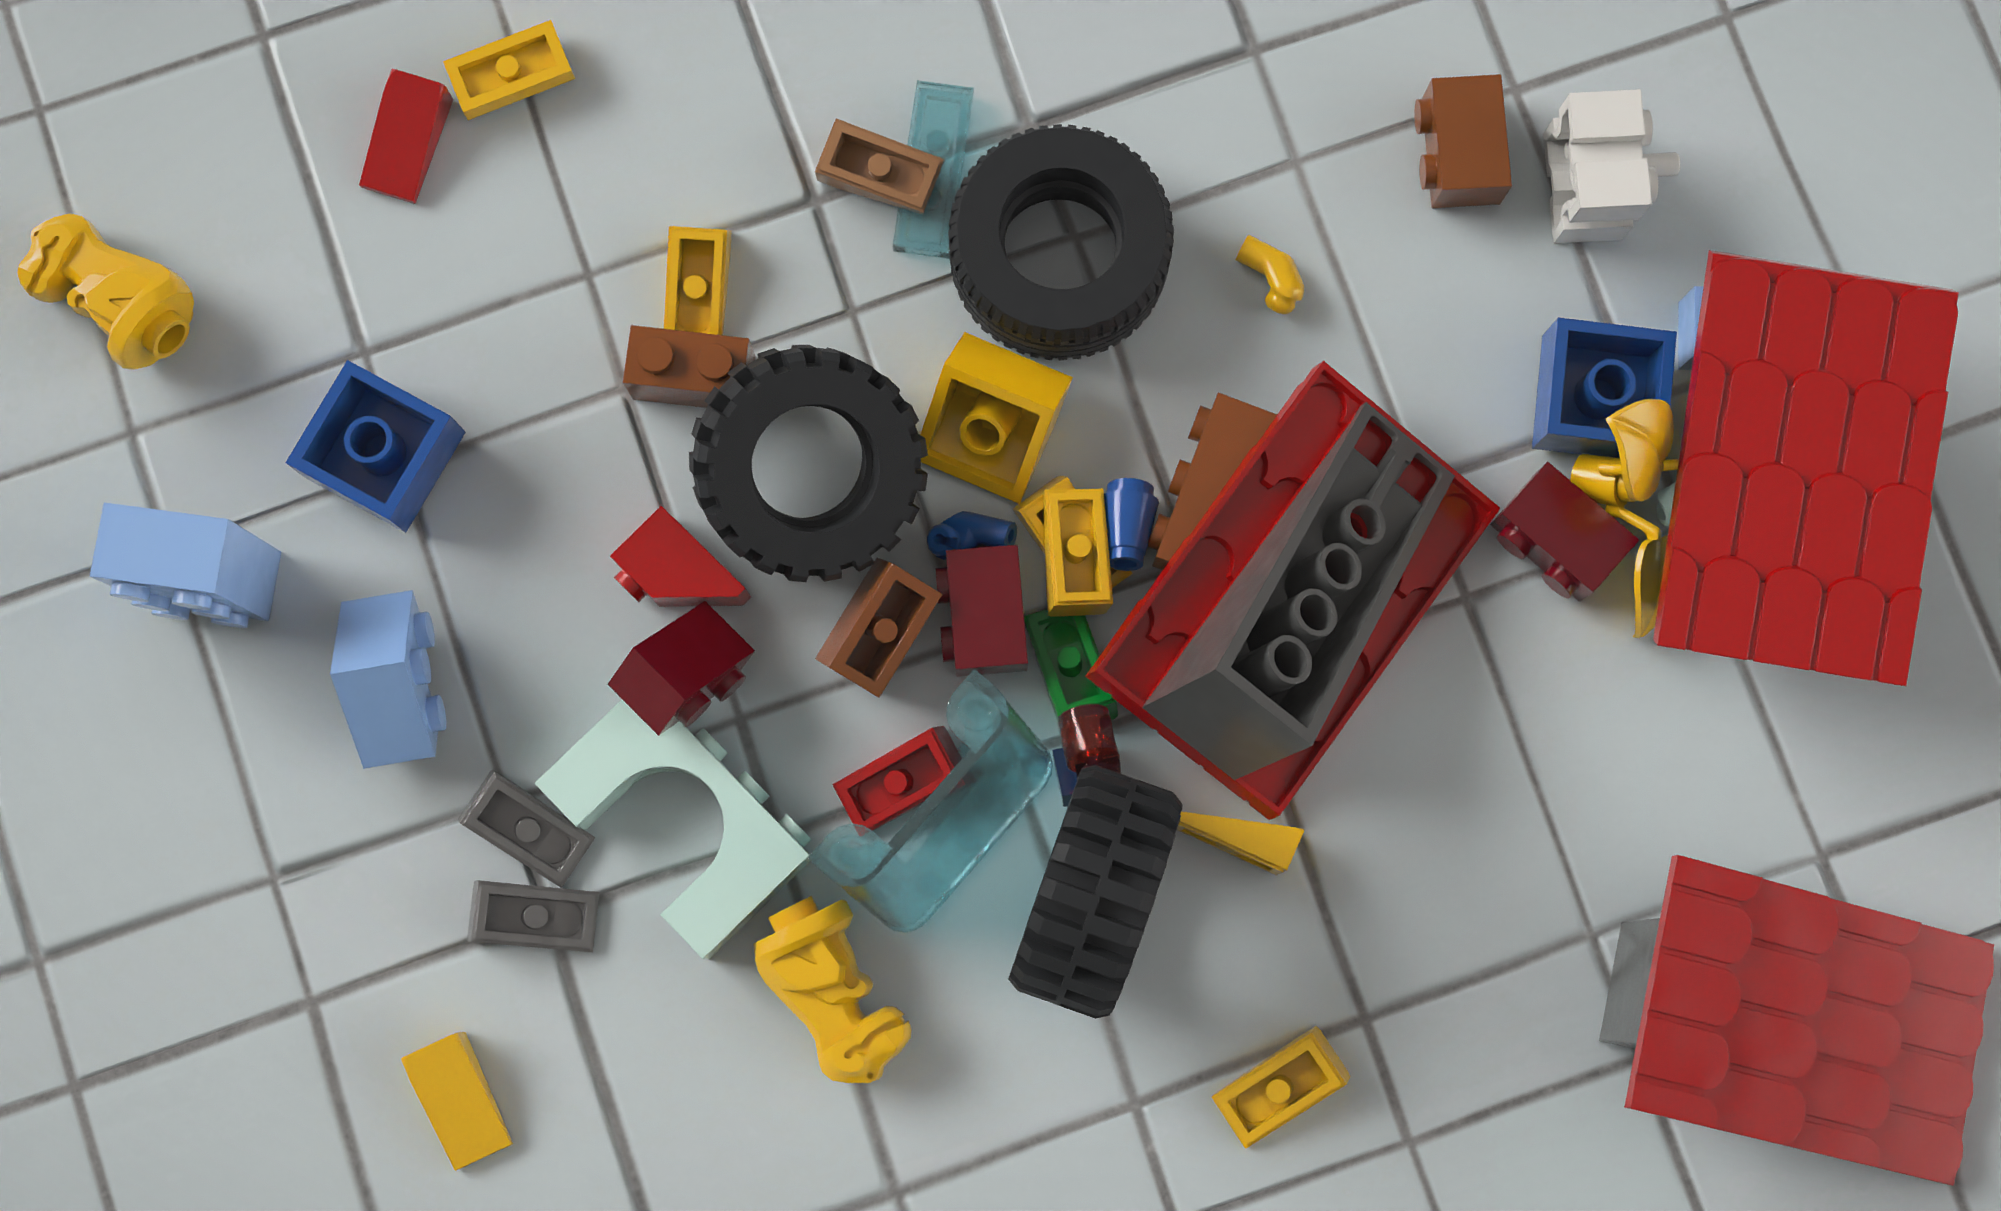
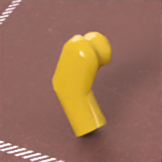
[1235,234,1305,315]

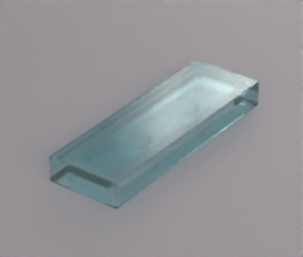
[893,80,974,259]

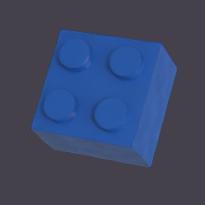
[1532,317,1677,458]
[285,360,466,533]

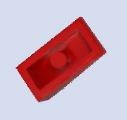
[359,69,454,204]
[832,726,971,837]

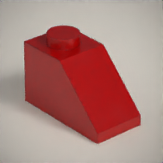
[610,506,751,607]

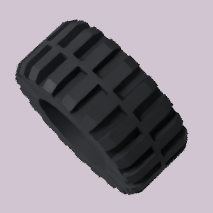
[689,345,928,582]
[1008,765,1183,1019]

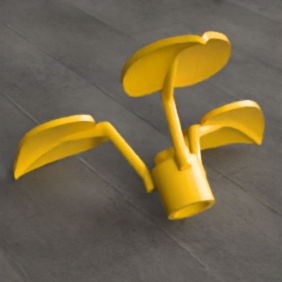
[1570,399,1679,639]

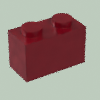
[1490,461,1639,602]
[935,545,1028,677]
[607,601,755,736]

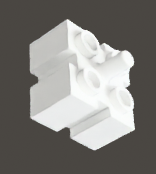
[1543,89,1680,244]

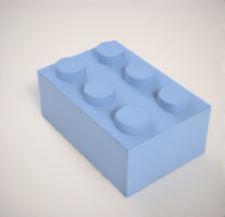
[90,502,281,628]

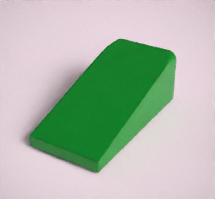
[1024,609,1118,735]

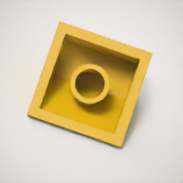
[920,332,1073,504]

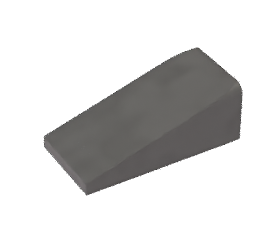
[458,770,595,888]
[467,880,600,953]

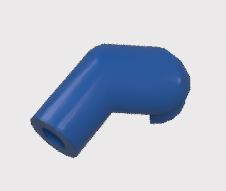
[926,511,1017,560]

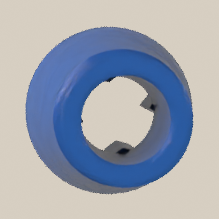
[1104,478,1159,571]

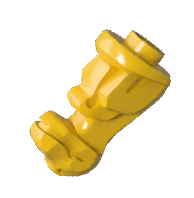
[17,214,194,370]
[753,896,912,1083]

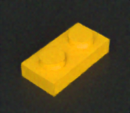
[443,20,575,120]

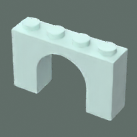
[535,700,813,960]

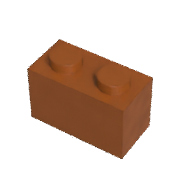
[1414,74,1512,208]
[623,325,756,408]
[815,558,942,698]

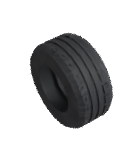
[948,124,1174,361]

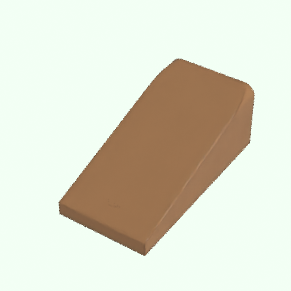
[815,118,945,215]

